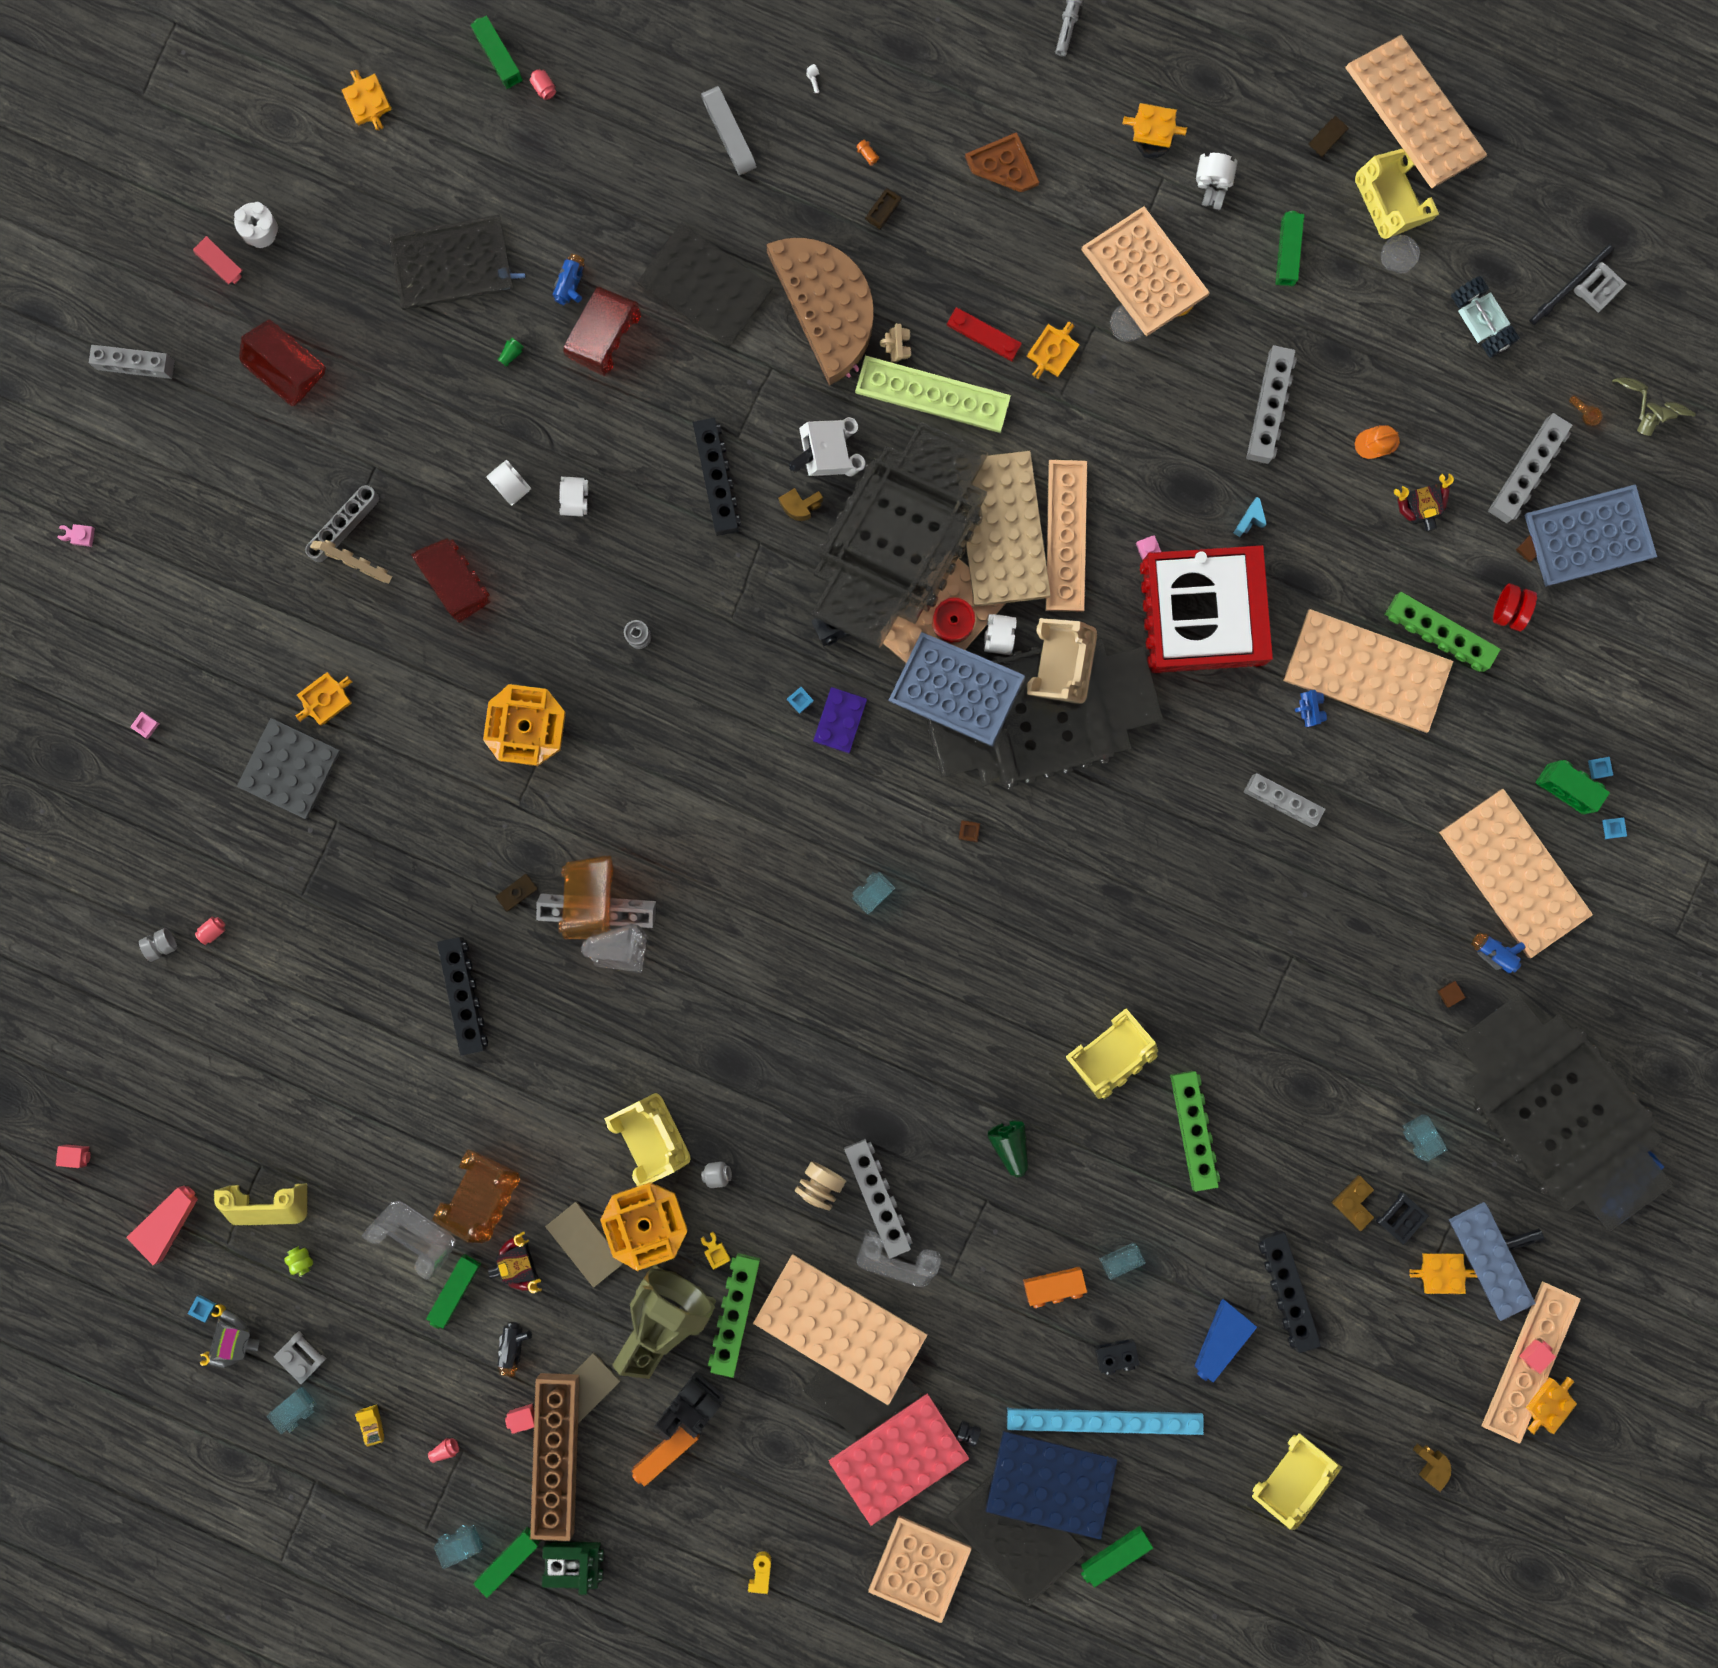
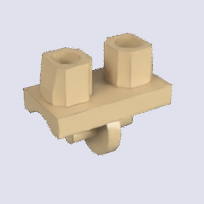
[880,324,911,363]

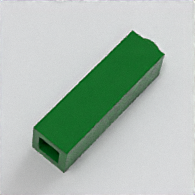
[470,15,523,89]
[1275,211,1304,286]
[426,1254,482,1329]
[1081,1526,1153,1587]
[474,1527,541,1598]

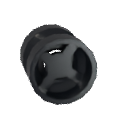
[956,1421,981,1447]

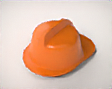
[1355,425,1400,459]

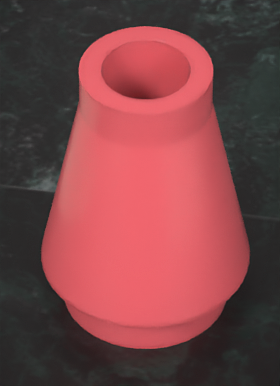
[428,1438,459,1463]

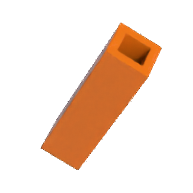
[632,1426,700,1487]

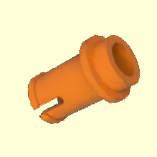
[856,140,879,165]

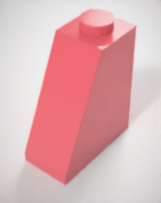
[193,236,242,285]

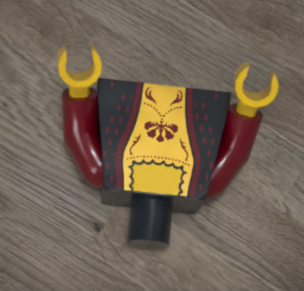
[1394,473,1454,532]
[488,1232,542,1293]

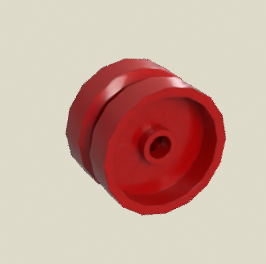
[1493,583,1537,632]
[932,598,975,644]

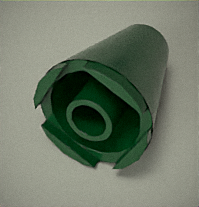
[987,1120,1028,1177]

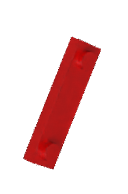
[947,307,1022,361]

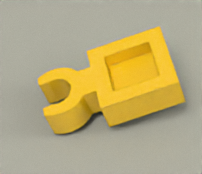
[701,1232,731,1270]

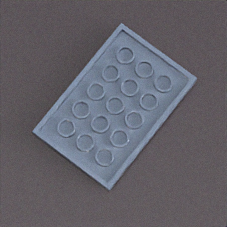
[1524,485,1657,587]
[889,632,1026,747]

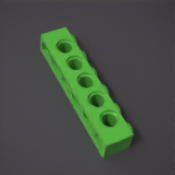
[1384,592,1501,672]
[1170,1071,1220,1192]
[708,1253,760,1378]

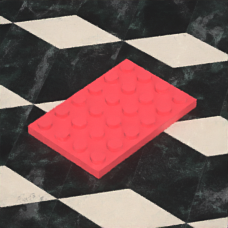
[829,1393,969,1526]

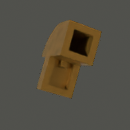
[779,488,823,521]
[1413,1443,1451,1492]

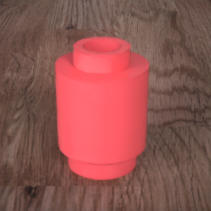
[530,69,556,100]
[195,917,225,945]

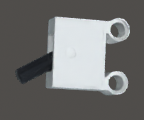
[789,417,865,476]

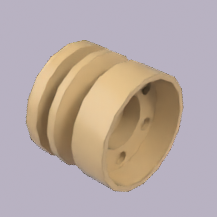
[795,1161,846,1211]

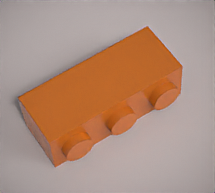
[1023,1267,1087,1308]

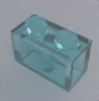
[852,871,895,915]
[1403,1114,1447,1162]
[1099,1242,1145,1280]
[266,1386,317,1434]
[434,1525,483,1569]

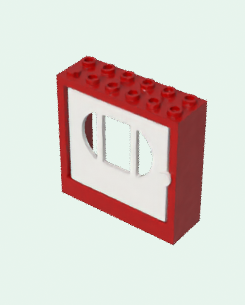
[1140,545,1273,673]

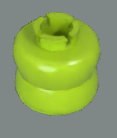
[284,1246,313,1276]

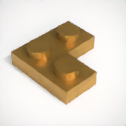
[1331,1175,1374,1231]

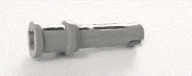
[1055,0,1083,56]

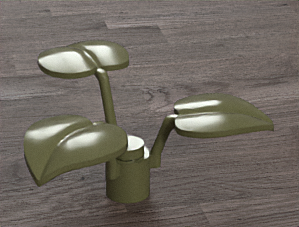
[1612,378,1696,436]

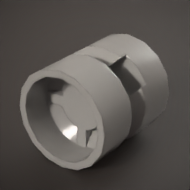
[624,620,651,649]
[139,928,177,962]

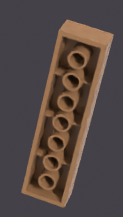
[531,1373,579,1541]

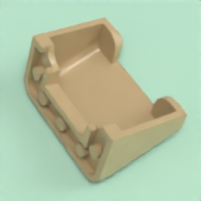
[1027,618,1097,703]

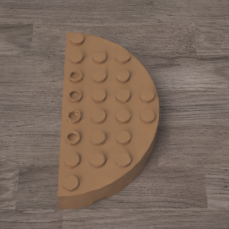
[766,238,873,385]

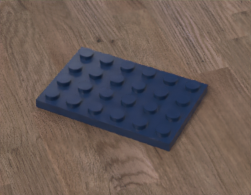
[986,1431,1117,1540]

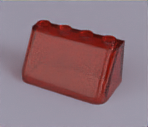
[239,319,326,406]
[411,538,490,623]

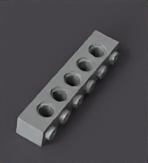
[1246,345,1297,464]
[1488,413,1572,523]
[537,894,656,928]
[844,1139,913,1259]

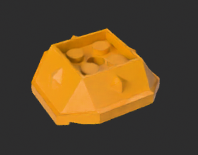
[483,684,566,766]
[600,1182,688,1271]

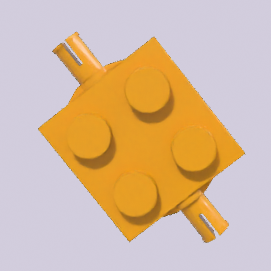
[342,70,392,131]
[1122,103,1187,148]
[1027,322,1080,379]
[295,672,353,726]
[1409,1253,1477,1294]
[1526,1377,1577,1434]

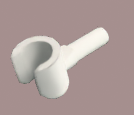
[807,64,819,94]

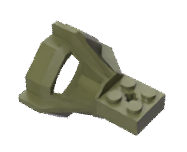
[613,1264,716,1379]

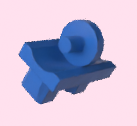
[1295,690,1327,727]

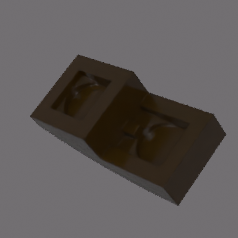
[1308,116,1349,157]

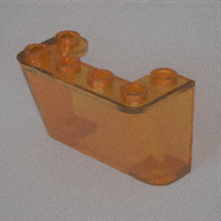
[432,1150,520,1243]

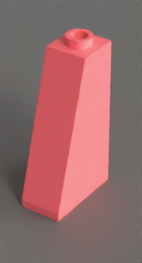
[126,1185,198,1266]

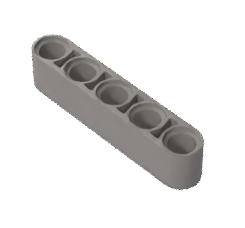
[701,86,757,176]
[305,485,379,562]

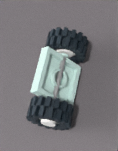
[1451,276,1520,358]

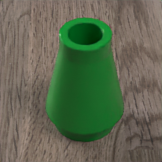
[498,337,524,367]

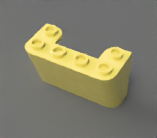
[1355,148,1439,239]
[1066,1009,1158,1099]

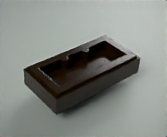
[865,187,902,230]
[495,874,538,912]

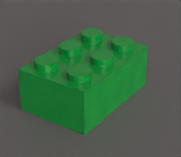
[1535,760,1610,815]

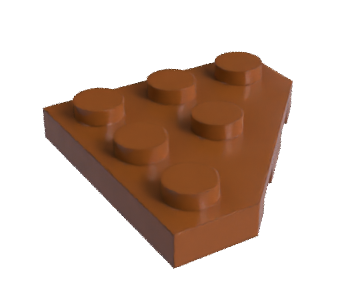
[965,132,1039,193]

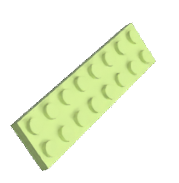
[855,355,1011,433]

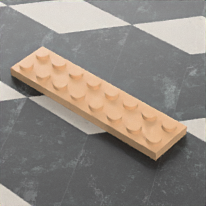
[1046,460,1087,612]
[1481,1281,1581,1444]

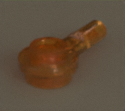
[1569,395,1603,426]

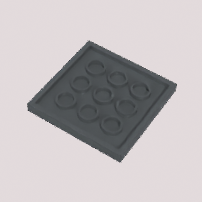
[236,718,341,820]

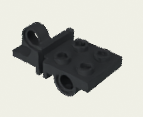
[654,1372,726,1441]

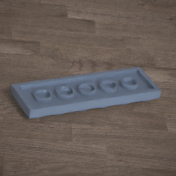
[1449,1202,1536,1321]

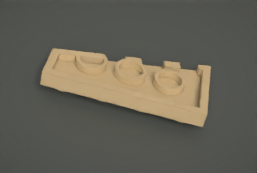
[310,540,392,584]

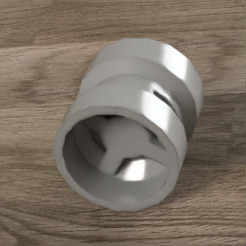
[1202,186,1226,210]

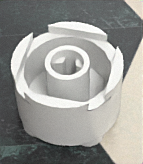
[1196,153,1238,191]
[234,202,278,248]
[486,460,531,506]
[560,477,588,516]
[984,614,1016,655]

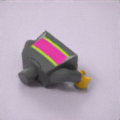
[200,1304,259,1368]

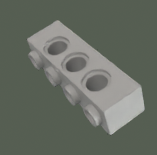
[89,345,175,379]
[1244,773,1325,828]

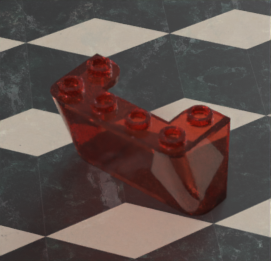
[563,287,641,377]

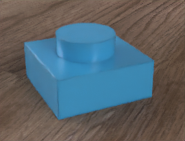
[787,687,814,714]
[1588,757,1613,779]
[1602,817,1627,839]
[188,1295,216,1323]

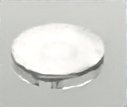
[1381,235,1420,274]
[1110,305,1144,342]

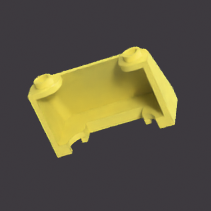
[605,1093,690,1186]
[214,1184,307,1225]
[1252,1434,1342,1530]

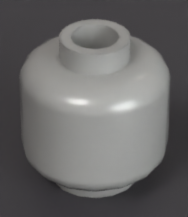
[701,1162,732,1188]

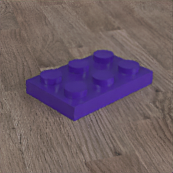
[813,687,867,753]

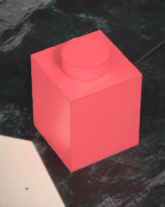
[56,1145,90,1168]
[1519,1339,1556,1374]
[505,1403,535,1434]

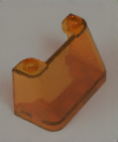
[559,856,614,939]

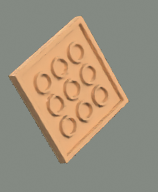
[869,1516,972,1623]

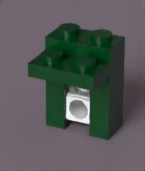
[542,1541,604,1595]

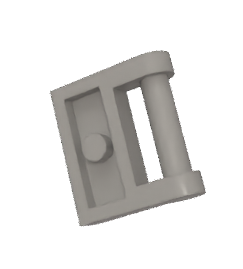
[1574,262,1626,313]
[274,1331,327,1384]

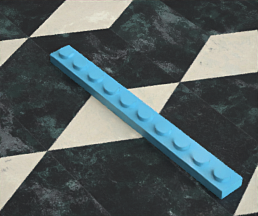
[1007,1408,1203,1435]

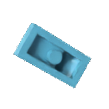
[1234,497,1266,537]

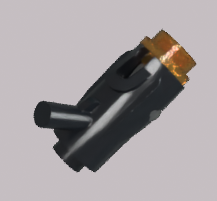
[497,1322,532,1376]

